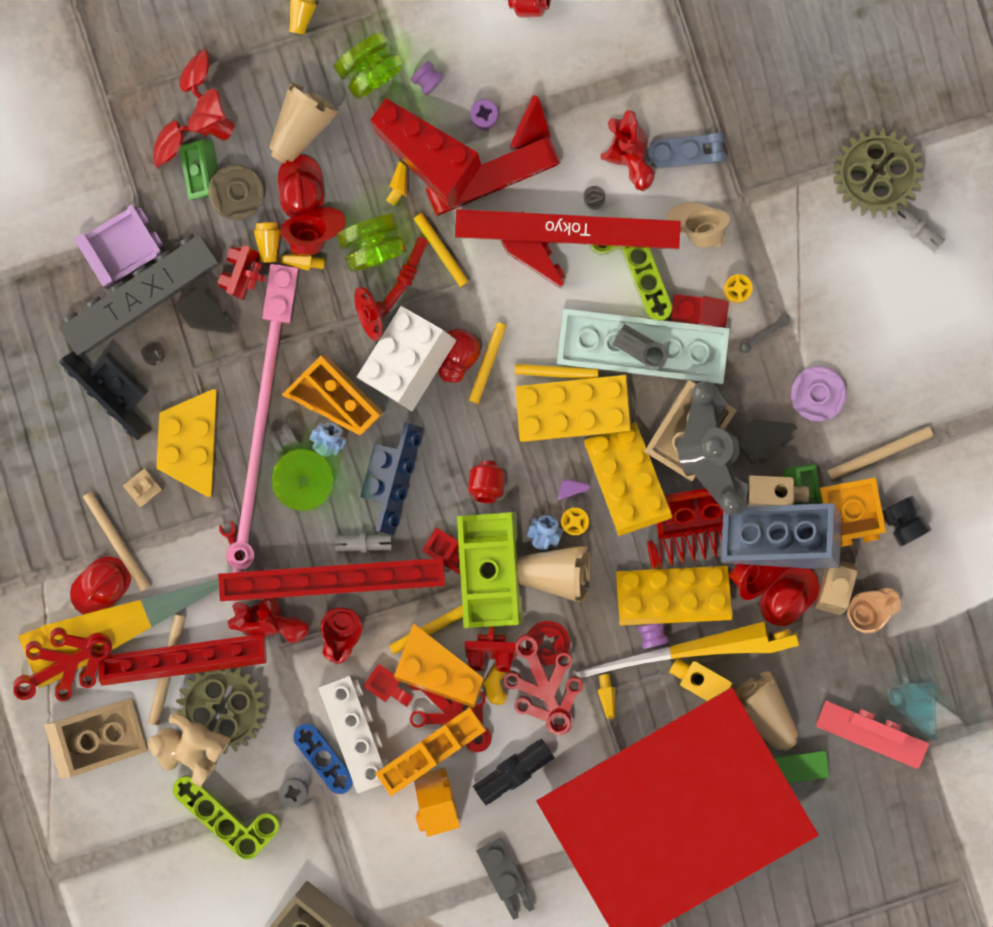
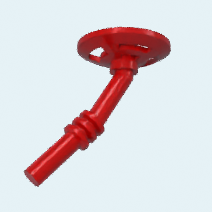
[354,237,428,341]

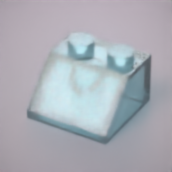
[888,681,937,740]

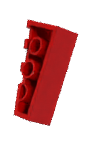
[370,98,481,209]

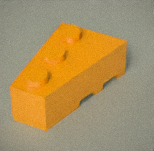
[282,354,385,435]
[394,623,484,708]
[414,767,461,837]

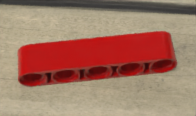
[425,137,561,216]

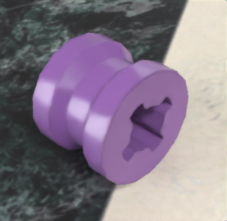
[410,61,445,96]
[470,99,498,130]
[637,623,670,649]

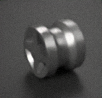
[268,423,301,458]
[279,778,308,808]

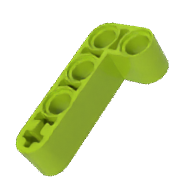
[589,217,672,321]
[172,775,281,860]

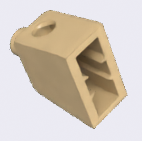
[745,475,809,507]
[814,560,858,615]

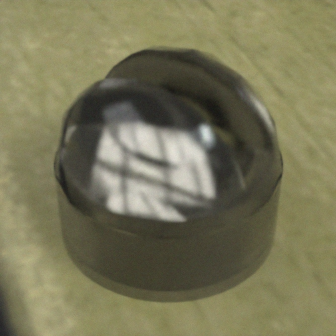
[583,186,606,210]
[140,342,165,366]

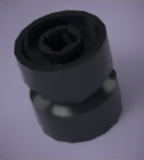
[882,495,932,547]

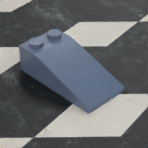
[721,503,842,569]

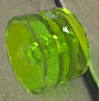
[333,32,405,100]
[336,213,407,272]
[271,449,335,512]

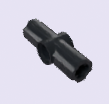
[472,738,555,806]

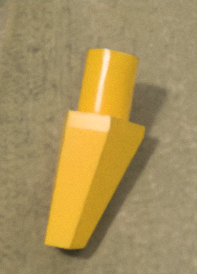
[385,161,408,207]
[280,254,325,271]
[598,674,616,719]

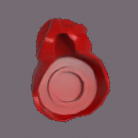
[438,328,481,383]
[320,607,363,664]

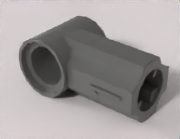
[612,324,667,370]

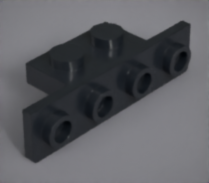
[59,351,152,440]

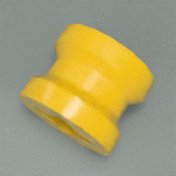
[723,274,753,304]
[561,508,589,536]

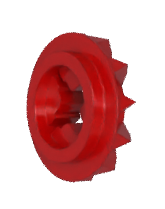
[525,621,570,666]

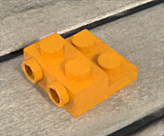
[819,477,886,547]

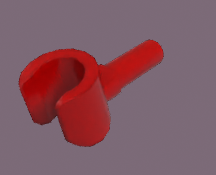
[219,521,242,560]

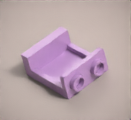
[74,204,164,289]

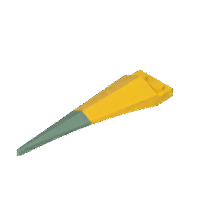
[18,579,219,688]

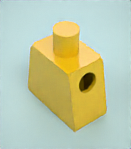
[669,658,736,701]

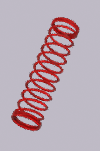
[647,527,722,569]

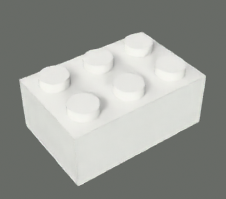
[357,306,456,411]

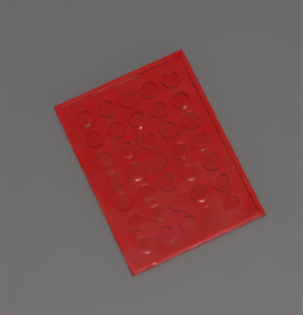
[536,687,819,927]

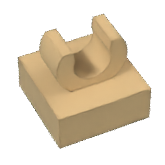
[123,468,163,508]

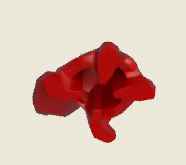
[600,110,655,191]
[228,598,310,644]

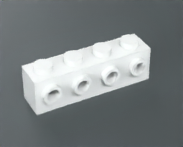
[318,675,389,794]

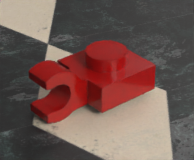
[363,663,413,707]

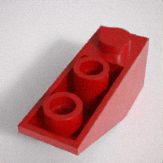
[500,211,566,289]

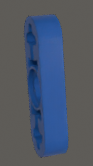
[293,723,353,794]

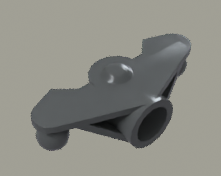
[676,381,749,516]

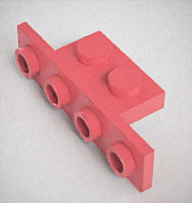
[815,700,929,769]

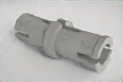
[891,206,946,253]
[335,532,392,554]

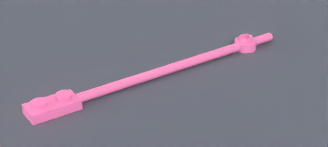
[226,264,298,572]

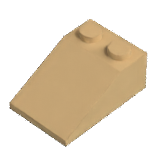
[644,380,737,481]
[44,698,147,778]

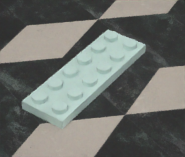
[556,309,730,385]

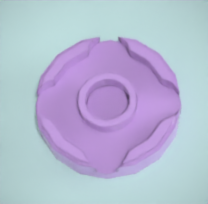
[790,366,846,422]

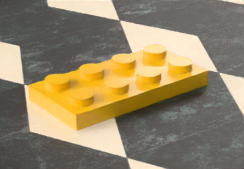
[515,375,632,443]
[583,422,672,536]
[616,566,732,626]

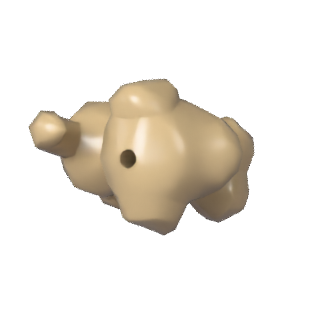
[147,713,231,788]

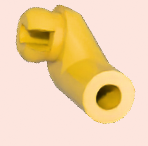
[484,664,507,706]

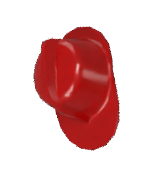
[277,155,324,218]
[280,207,346,255]
[70,556,131,615]
[729,564,789,601]
[759,567,819,626]

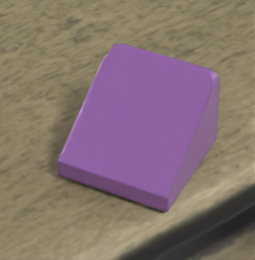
[558,479,590,501]

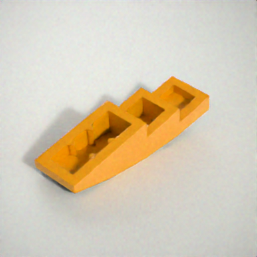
[375,707,486,796]

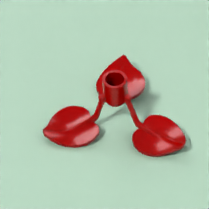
[153,49,234,169]

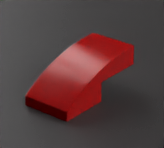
[422,527,460,575]

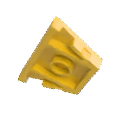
[156,389,217,497]

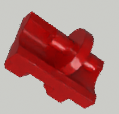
[217,245,266,300]
[465,626,517,673]

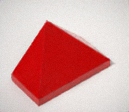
[510,95,551,151]

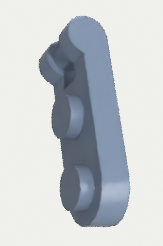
[647,133,727,169]

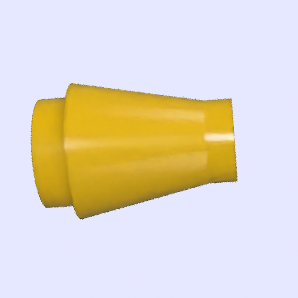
[289,0,317,35]
[253,222,281,262]

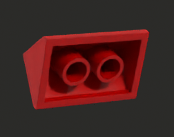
[656,488,724,540]

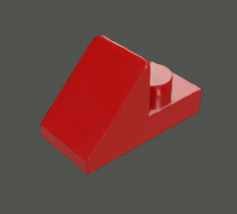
[670,294,729,328]

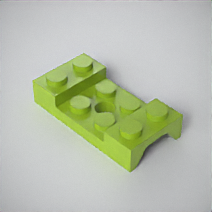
[457,512,523,628]

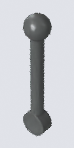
[740,315,790,353]

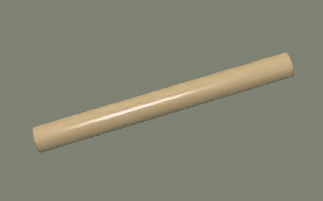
[827,427,934,481]
[83,491,151,592]
[148,614,185,725]

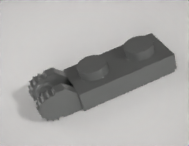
[476,838,534,920]

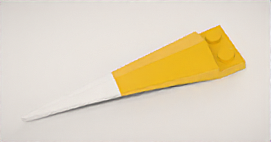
[575,622,800,678]

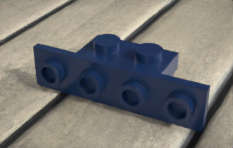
[360,422,423,535]

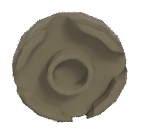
[208,165,264,221]

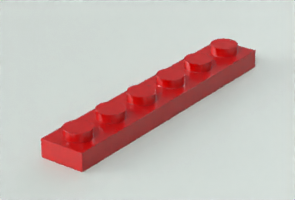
[99,633,267,686]

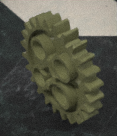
[833,128,924,219]
[175,667,267,754]

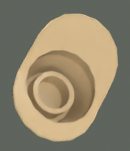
[667,202,730,248]

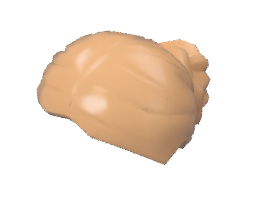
[847,588,902,633]

